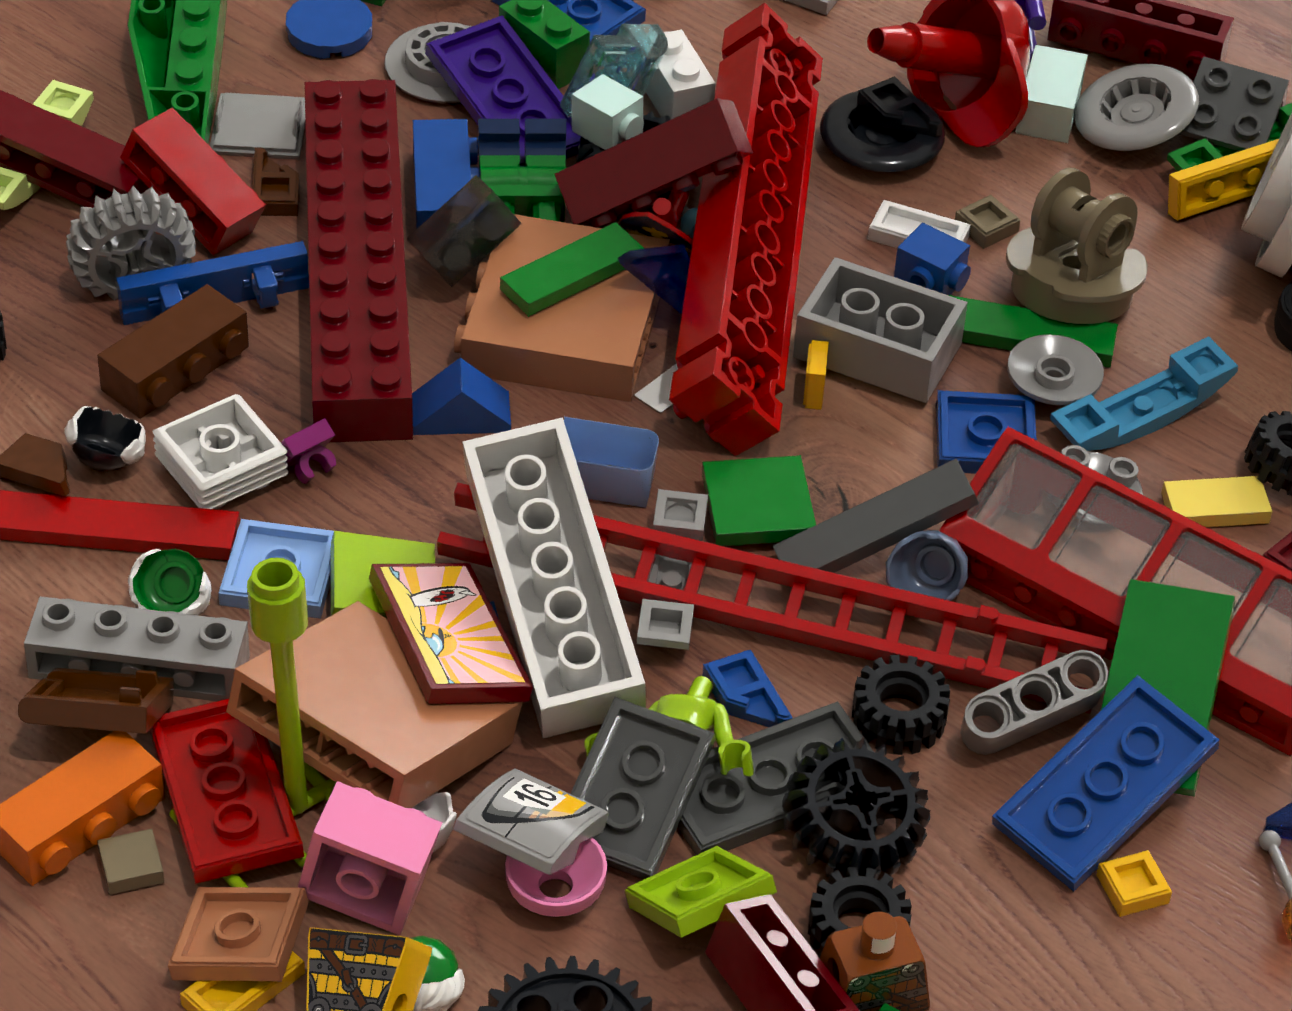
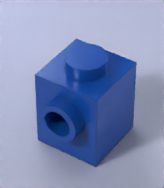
[894,222,971,295]

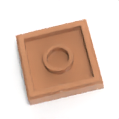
[168,887,309,982]

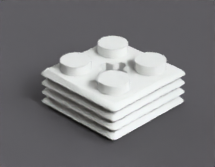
[153,394,288,509]

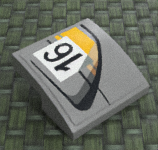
[453,768,609,875]

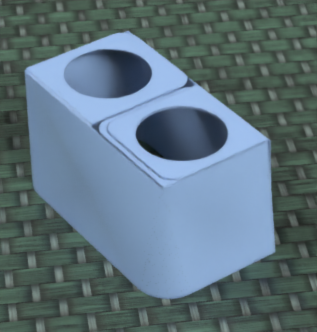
[560,417,659,508]

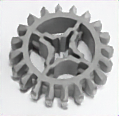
[66,186,196,301]

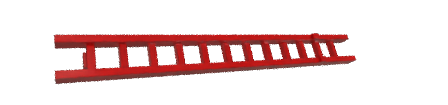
[437,482,1108,714]

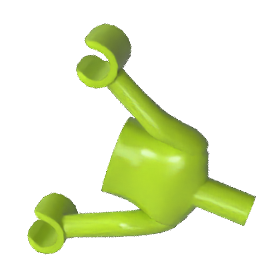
[584,676,754,776]

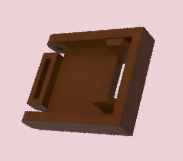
[18,668,174,734]

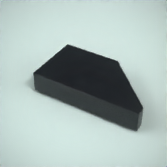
[857,76,943,137]

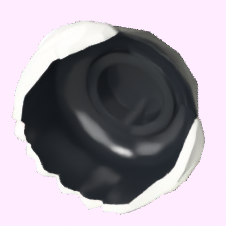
[64,406,146,472]

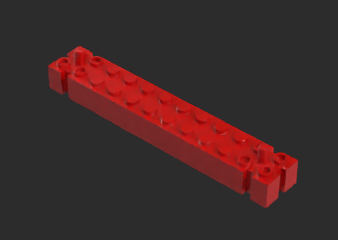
[669,2,823,457]

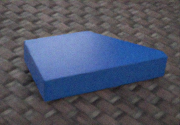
[702,649,793,727]

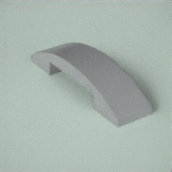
[636,489,708,650]

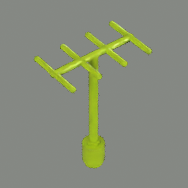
[169,558,336,887]

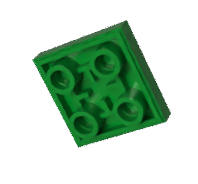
[702,455,816,546]

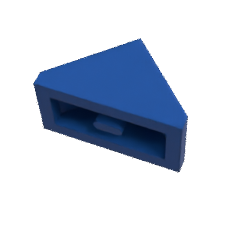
[412,358,511,435]

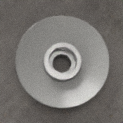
[1007,334,1104,405]

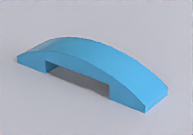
[1050,336,1238,451]

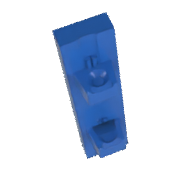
[116,241,309,325]

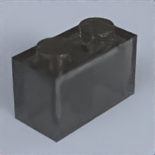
[407,175,522,287]

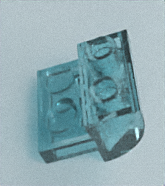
[560,24,668,117]

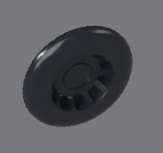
[820,91,945,172]

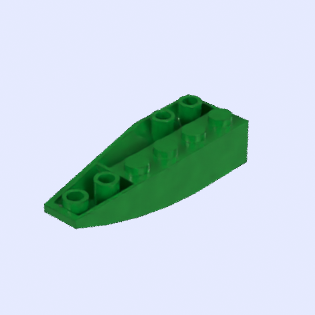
[128,0,227,144]

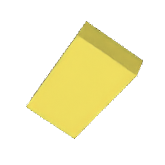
[1161,476,1272,527]

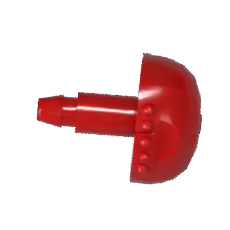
[867,0,1030,148]

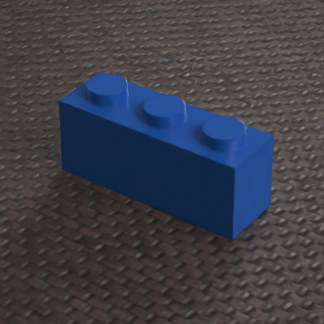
[413,119,482,246]

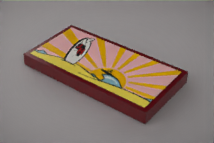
[369,563,533,704]

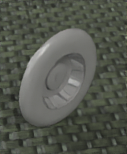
[385,22,472,104]
[1075,64,1199,151]

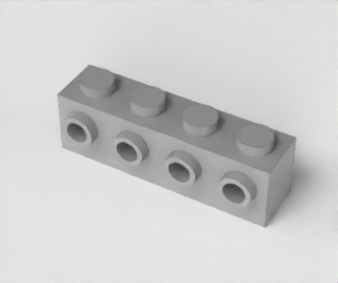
[24,596,250,701]

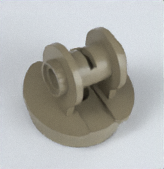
[1006,168,1148,324]

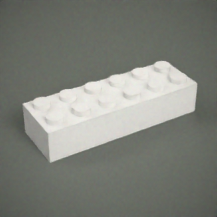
[462,417,646,738]

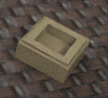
[955,195,1021,249]
[97,829,165,895]

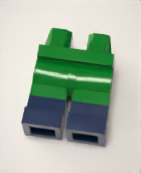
[478,119,566,234]

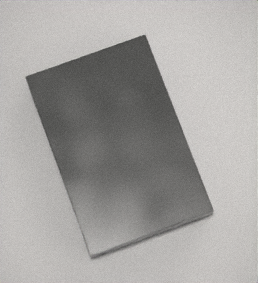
[571,697,715,879]

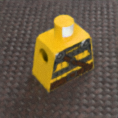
[306,927,432,1011]

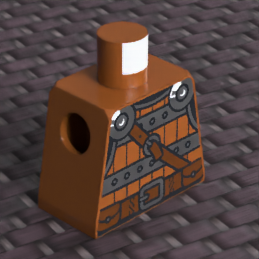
[820,911,930,1011]

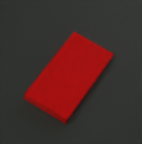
[149,699,304,884]

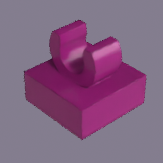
[281,418,336,484]

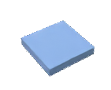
[218,519,334,619]

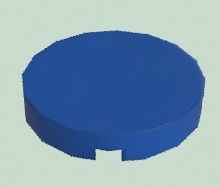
[286,0,373,59]

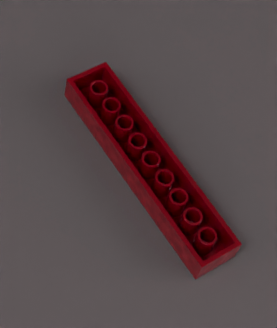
[304,79,413,443]

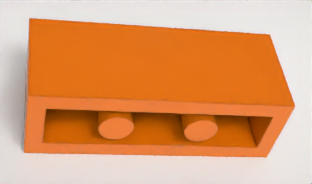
[0,731,165,886]

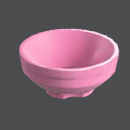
[505,837,607,917]

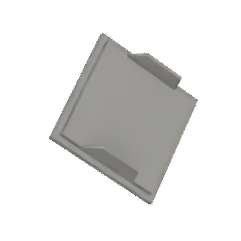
[210,93,305,160]

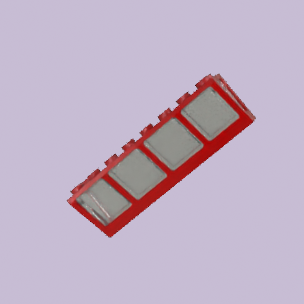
[939,426,1292,756]

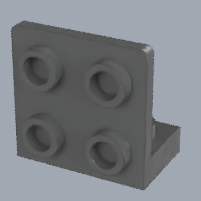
[1179,56,1289,151]

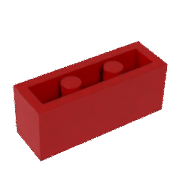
[120,107,266,256]

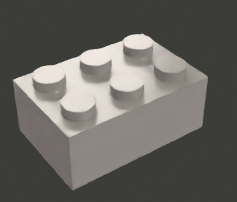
[793,257,968,403]

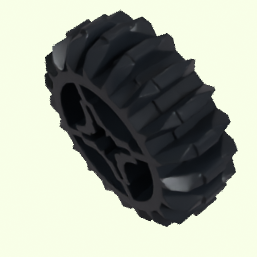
[782,738,931,879]

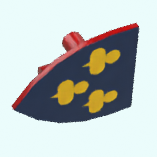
[618,190,693,261]

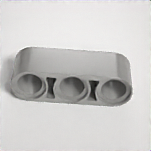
[960,650,1108,755]

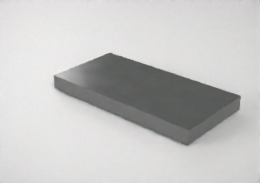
[678,701,874,855]

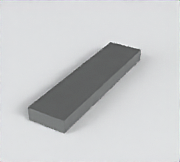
[773,458,979,573]

